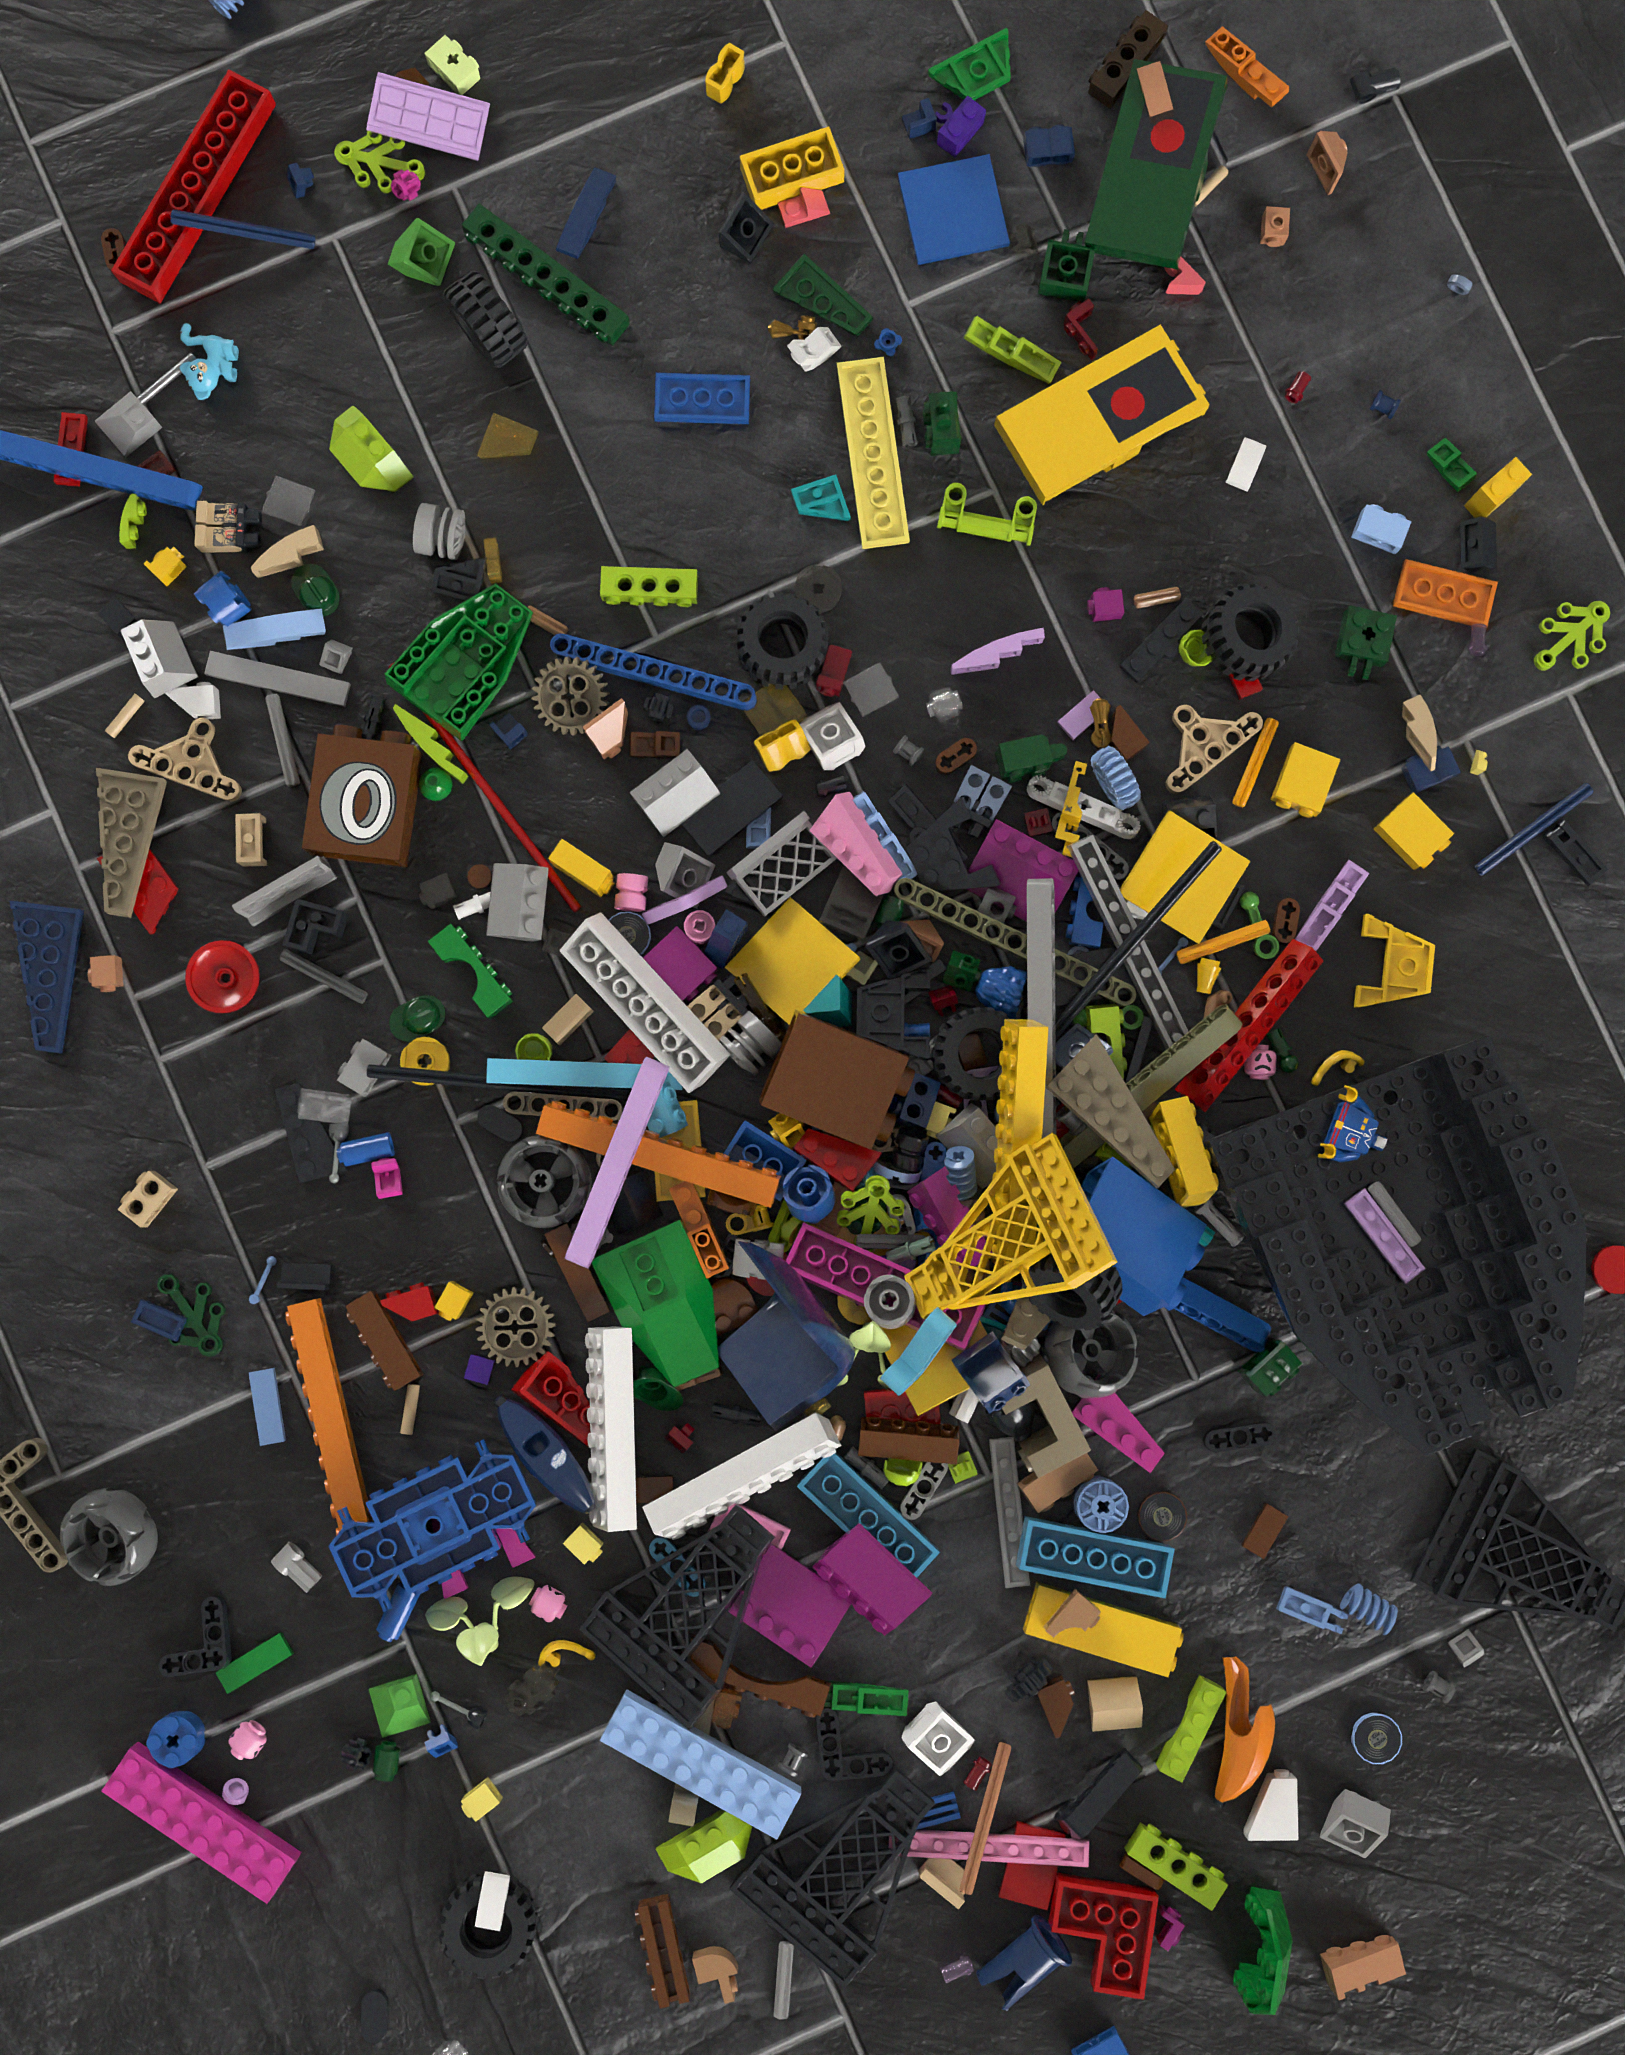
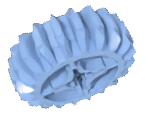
[1091,746,1141,810]

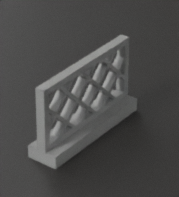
[726,811,837,917]
[232,856,337,926]

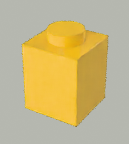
[434,1281,473,1321]

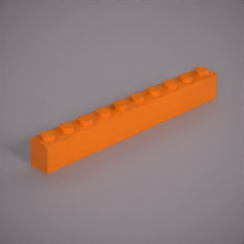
[536,1101,782,1208]
[285,1298,373,1536]

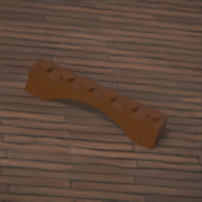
[684,1634,831,1717]

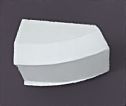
[800,702,865,770]
[901,1702,975,1776]

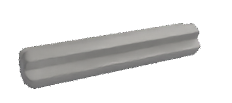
[1368,1181,1421,1247]
[774,1941,794,2019]

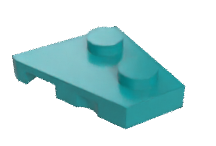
[791,475,851,521]

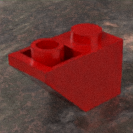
[380,1282,439,1321]

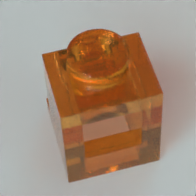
[711,1688,742,1729]

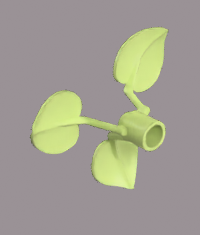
[837,1321,891,1389]
[425,1577,535,1666]

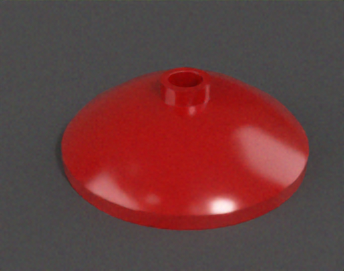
[185,940,259,1013]

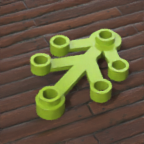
[334,131,425,193]
[1534,601,1610,671]
[836,1175,905,1252]

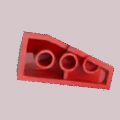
[511,1351,591,1449]

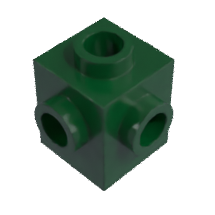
[942,950,982,992]

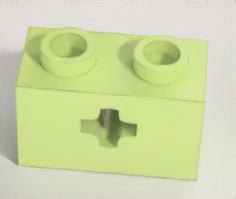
[425,35,481,95]

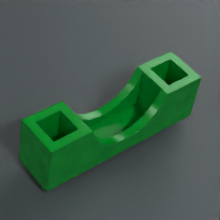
[428,924,513,1019]

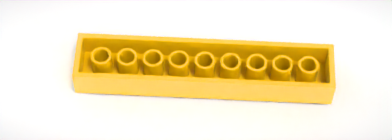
[989,1019,1048,1268]

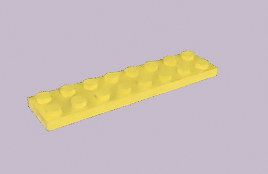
[837,357,910,549]

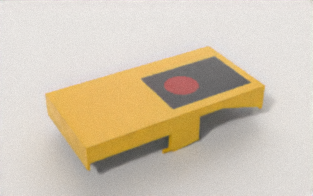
[994,324,1209,505]

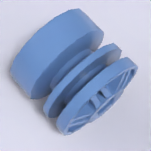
[1072,1475,1129,1533]

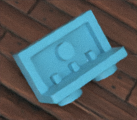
[647,1081,688,1138]

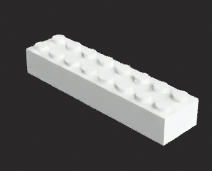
[559,913,731,1093]
[585,1326,637,1532]
[642,1413,841,1540]

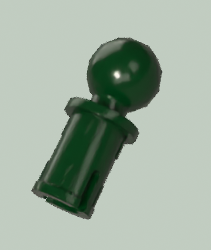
[1266,1028,1299,1073]

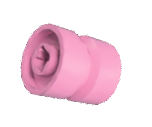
[614,873,648,912]
[684,910,716,945]

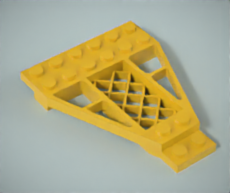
[904,1133,1117,1320]

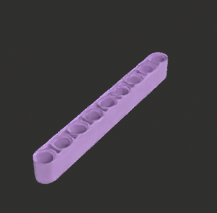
[565,1057,670,1268]

